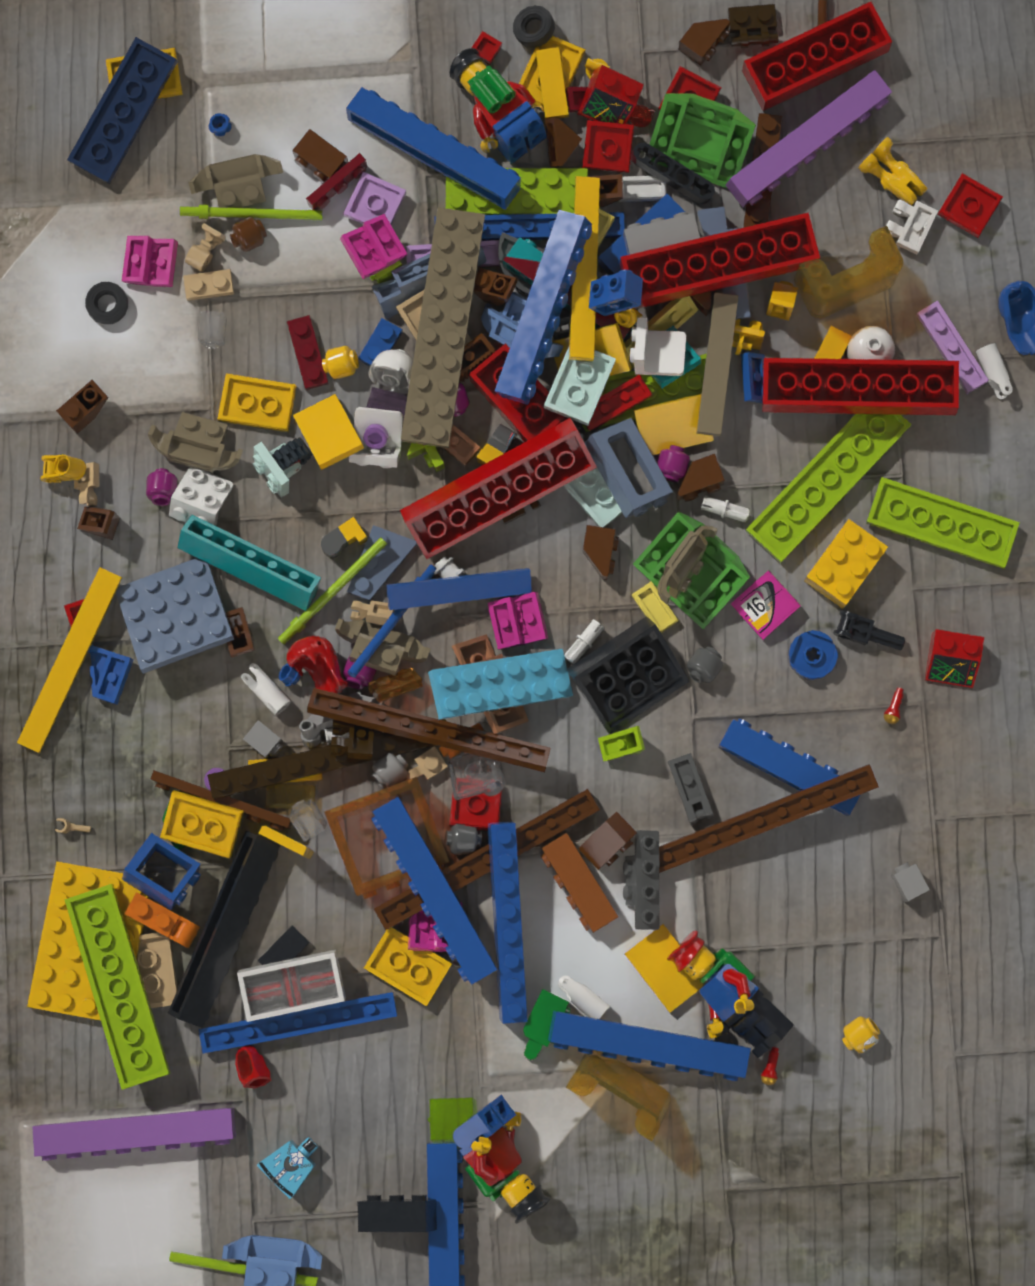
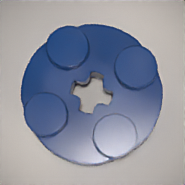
[788,630,838,680]

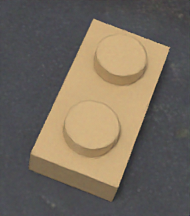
[183,269,234,301]

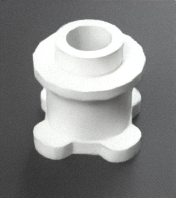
[434,557,465,578]

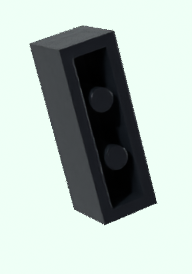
[357,1195,437,1232]

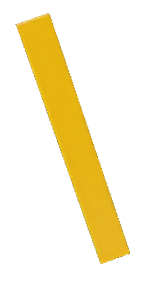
[569,176,600,361]
[17,567,123,753]

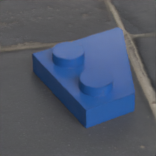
[88,645,134,705]

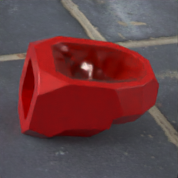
[235,1045,271,1089]

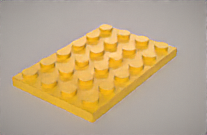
[27,861,153,1021]

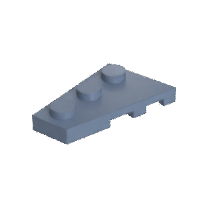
[347,525,417,601]

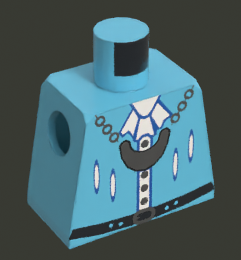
[257,1137,318,1199]

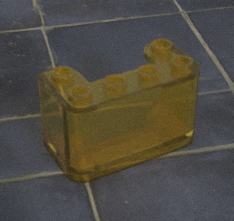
[794,226,904,319]

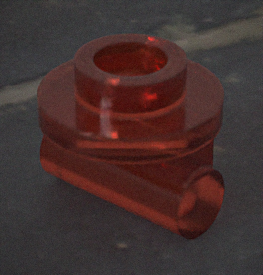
[629,104,656,127]

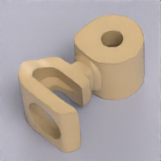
[185,223,226,272]

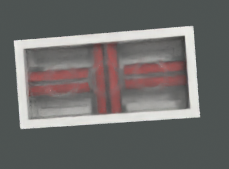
[237,950,346,1022]

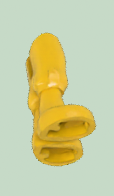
[858,137,927,206]

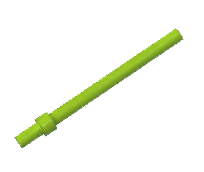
[180,205,322,220]
[278,537,387,645]
[169,1251,318,1286]

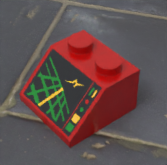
[578,65,644,124]
[925,629,984,688]

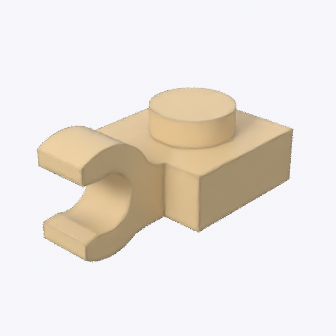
[74,462,99,507]
[350,600,394,625]
[406,746,448,784]

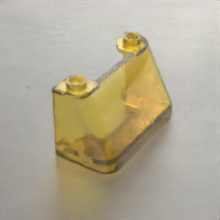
[565,1050,671,1142]

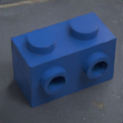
[589,270,643,316]

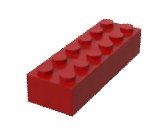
[742,1,892,111]

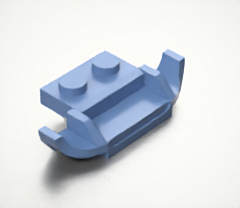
[481,292,563,358]
[222,1235,322,1286]

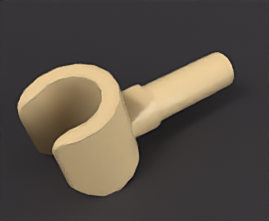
[55,818,91,834]

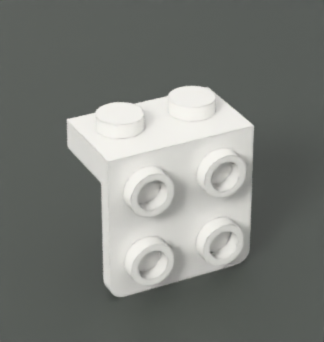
[630,318,686,376]
[349,407,403,469]
[169,467,233,526]

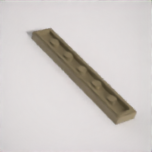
[696,293,738,437]

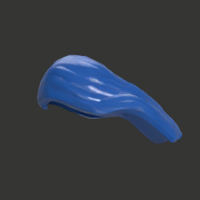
[998,281,1035,355]

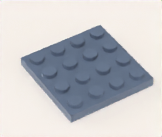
[116,558,234,674]

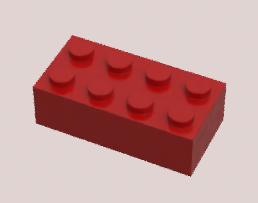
[469,343,568,442]

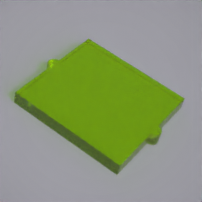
[427,1097,473,1140]

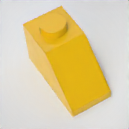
[766,281,798,321]

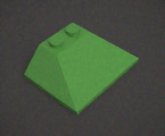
[650,94,756,188]
[633,512,750,629]

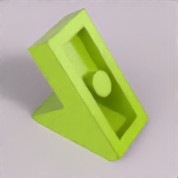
[407,443,445,473]
[598,726,645,762]

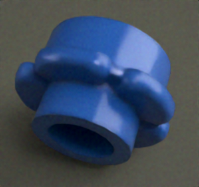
[208,113,232,137]
[279,663,301,687]

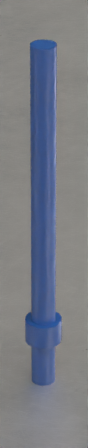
[348,565,436,678]

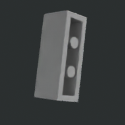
[623,212,700,255]

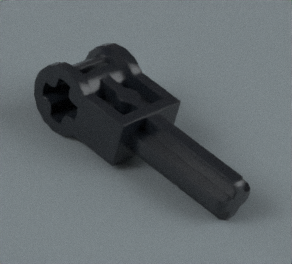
[833,610,905,651]

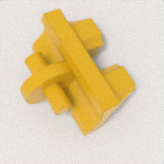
[732,319,765,355]

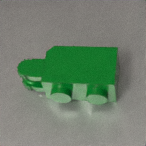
[523,989,571,1061]

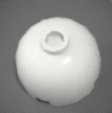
[847,326,895,360]
[368,349,413,395]

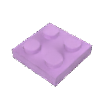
[343,172,406,225]

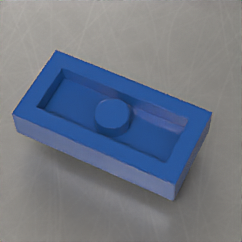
[358,318,403,366]
[741,352,765,403]

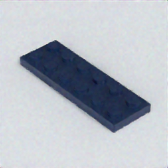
[67,37,178,184]

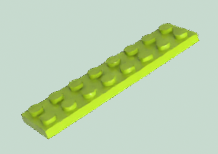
[745,414,912,564]
[65,884,171,1090]

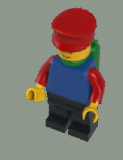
[667,930,794,1058]

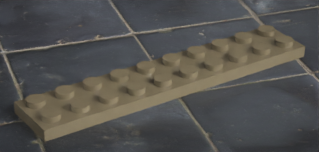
[401,207,485,448]

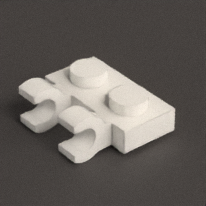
[882,200,938,255]

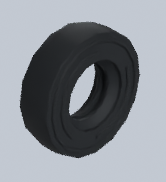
[513,5,555,48]
[85,282,128,325]

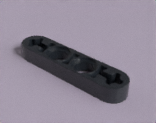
[631,143,715,204]

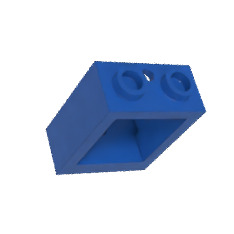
[122,833,201,910]

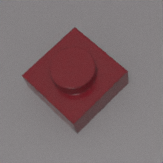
[565,87,587,112]

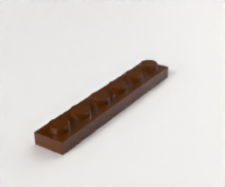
[743,113,782,228]
[150,770,294,832]

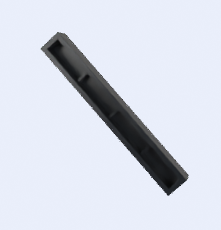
[168,831,281,1028]

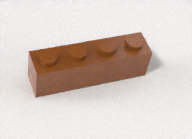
[540,833,618,933]

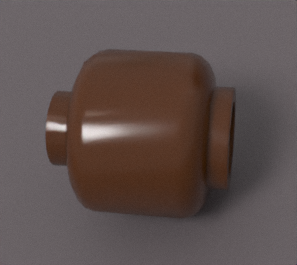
[230,217,267,252]

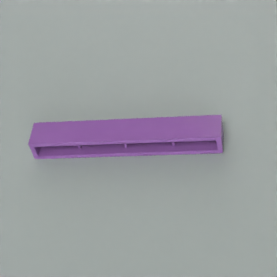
[725,70,892,207]
[32,1107,236,1161]

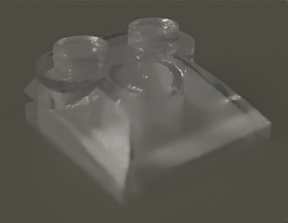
[448,753,505,800]

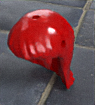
[286,636,348,694]

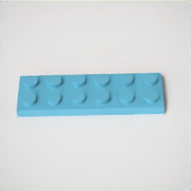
[428,649,573,720]

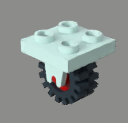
[252,437,313,498]

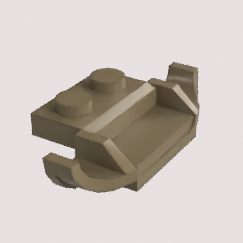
[188,154,283,208]
[148,412,243,473]
[658,526,718,604]
[335,619,431,676]

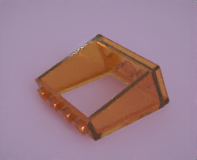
[324,777,450,899]

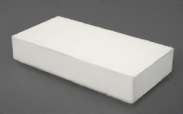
[619,176,666,202]

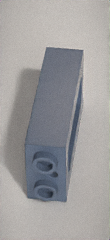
[585,418,673,518]

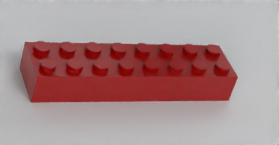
[620,212,820,309]
[762,358,959,416]
[400,418,597,560]

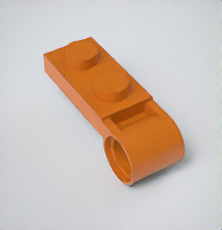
[124,892,201,949]

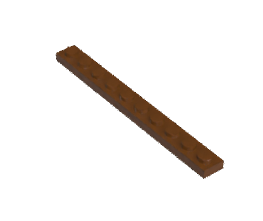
[307,688,551,773]
[659,764,879,873]
[374,789,600,930]

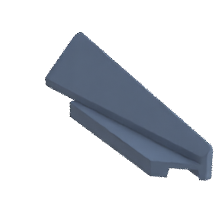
[697,207,751,319]
[372,247,486,319]

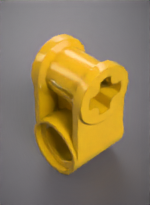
[40,454,86,483]

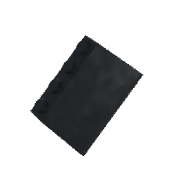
[566,616,690,734]

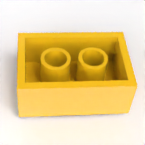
[804,519,888,609]

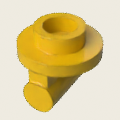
[585,58,610,79]
[614,308,643,328]

